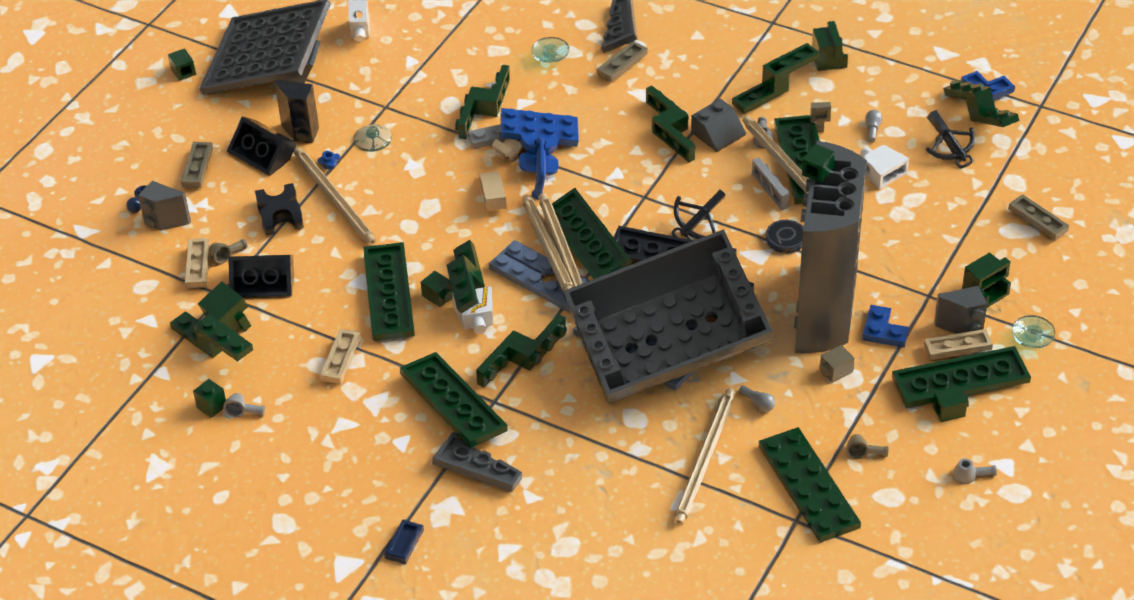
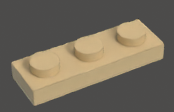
[185,238,210,288]
[320,329,360,384]
[924,329,993,360]

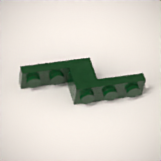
[732,43,820,114]
[455,64,510,139]
[943,80,1019,127]
[646,85,696,163]
[446,240,485,313]
[170,311,253,362]
[476,314,567,388]

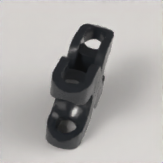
[255,183,304,235]

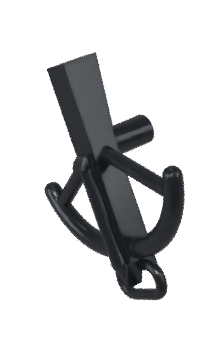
[926,110,975,168]
[672,189,726,239]

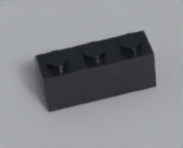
[274,80,319,143]
[227,116,297,176]
[228,254,294,297]

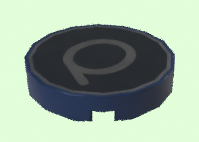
[766,220,803,253]

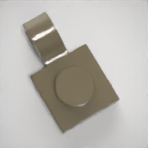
[810,102,831,133]

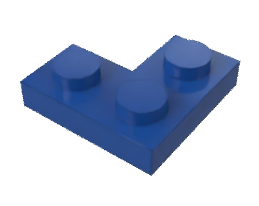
[961,71,1015,100]
[863,305,909,348]

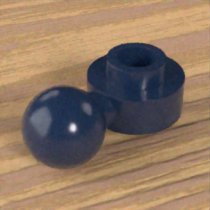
[126,185,147,213]

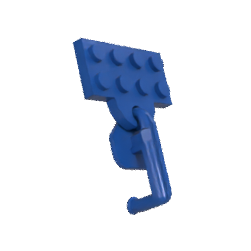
[500,108,579,199]

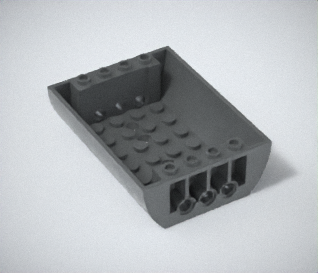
[794,141,867,353]
[564,229,773,404]

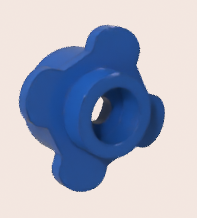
[317,150,340,169]

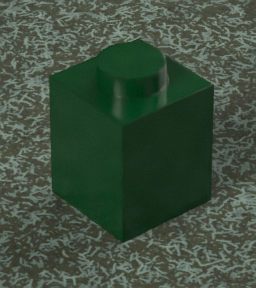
[168,48,196,81]
[802,144,835,183]
[420,270,453,307]
[193,379,226,418]
[933,386,969,422]

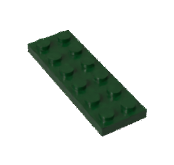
[774,115,820,204]
[552,188,633,279]
[363,242,415,341]
[892,346,1031,408]
[400,352,508,448]
[759,427,861,543]

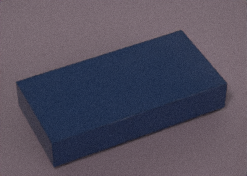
[384,519,424,564]

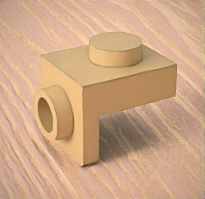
[492,138,523,162]

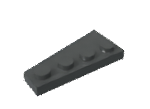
[601,0,638,53]
[432,432,522,492]

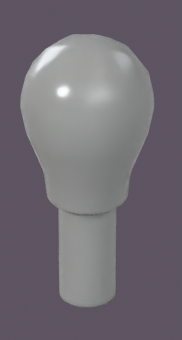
[865,109,882,142]
[739,385,775,412]

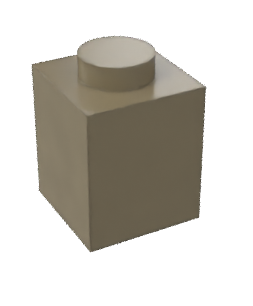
[819,345,855,383]

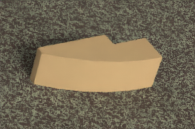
[479,171,507,211]

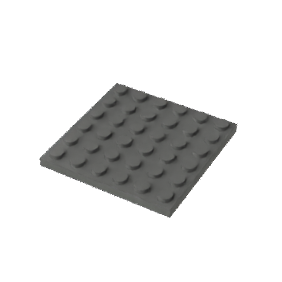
[199,0,331,94]

